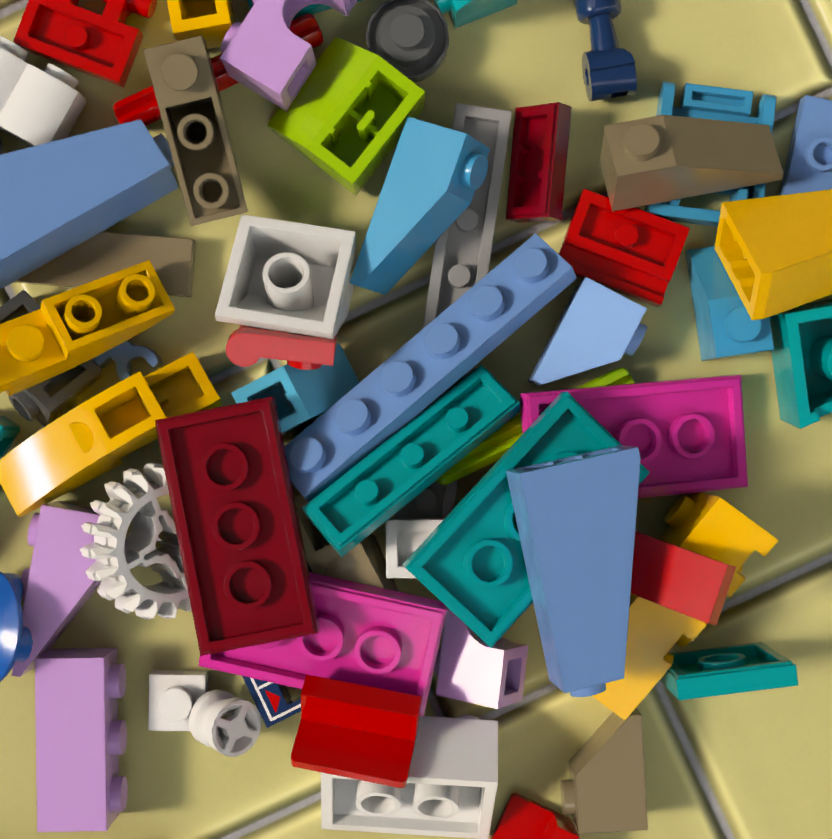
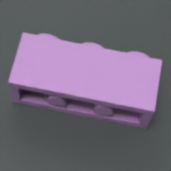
[35,648,128,832]

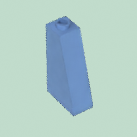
[0,119,179,289]
[506,445,641,697]

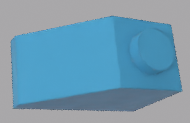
[685,246,774,361]

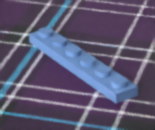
[285,233,577,502]

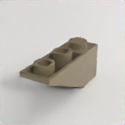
[143,35,248,226]

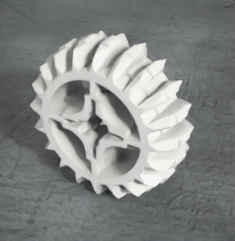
[79,463,192,620]

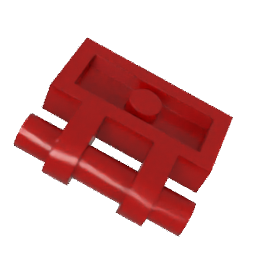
[13,0,157,88]

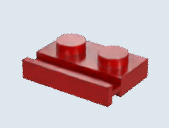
[559,189,690,307]

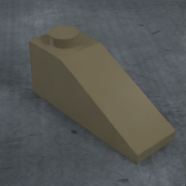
[600,115,784,212]

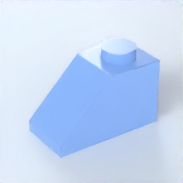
[528,277,647,386]

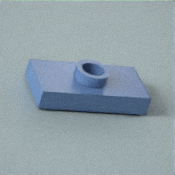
[779,95,832,195]

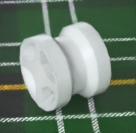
[189,689,261,757]

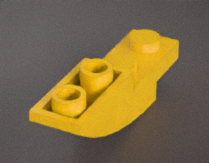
[0,260,175,396]
[0,352,221,518]

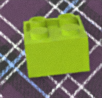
[267,36,425,196]

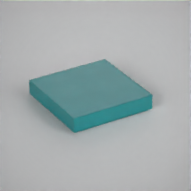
[660,642,799,700]

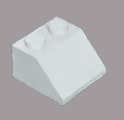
[215,214,358,339]

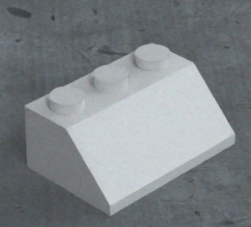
[321,715,498,839]

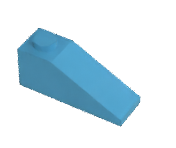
[349,116,490,295]

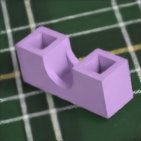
[220,0,357,112]
[434,607,528,709]

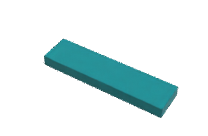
[302,364,520,557]

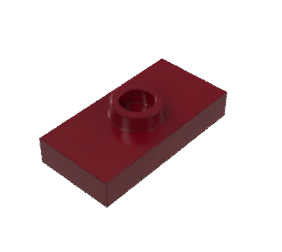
[506,102,572,223]

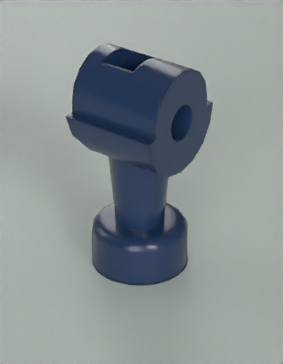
[574,0,637,102]

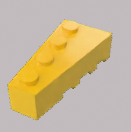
[592,492,779,720]

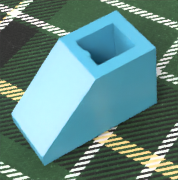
[231,343,360,435]

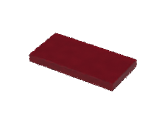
[155,397,320,656]

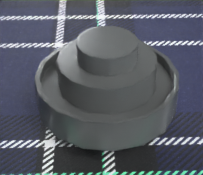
[366,0,449,82]

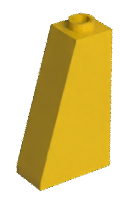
[714,189,832,320]

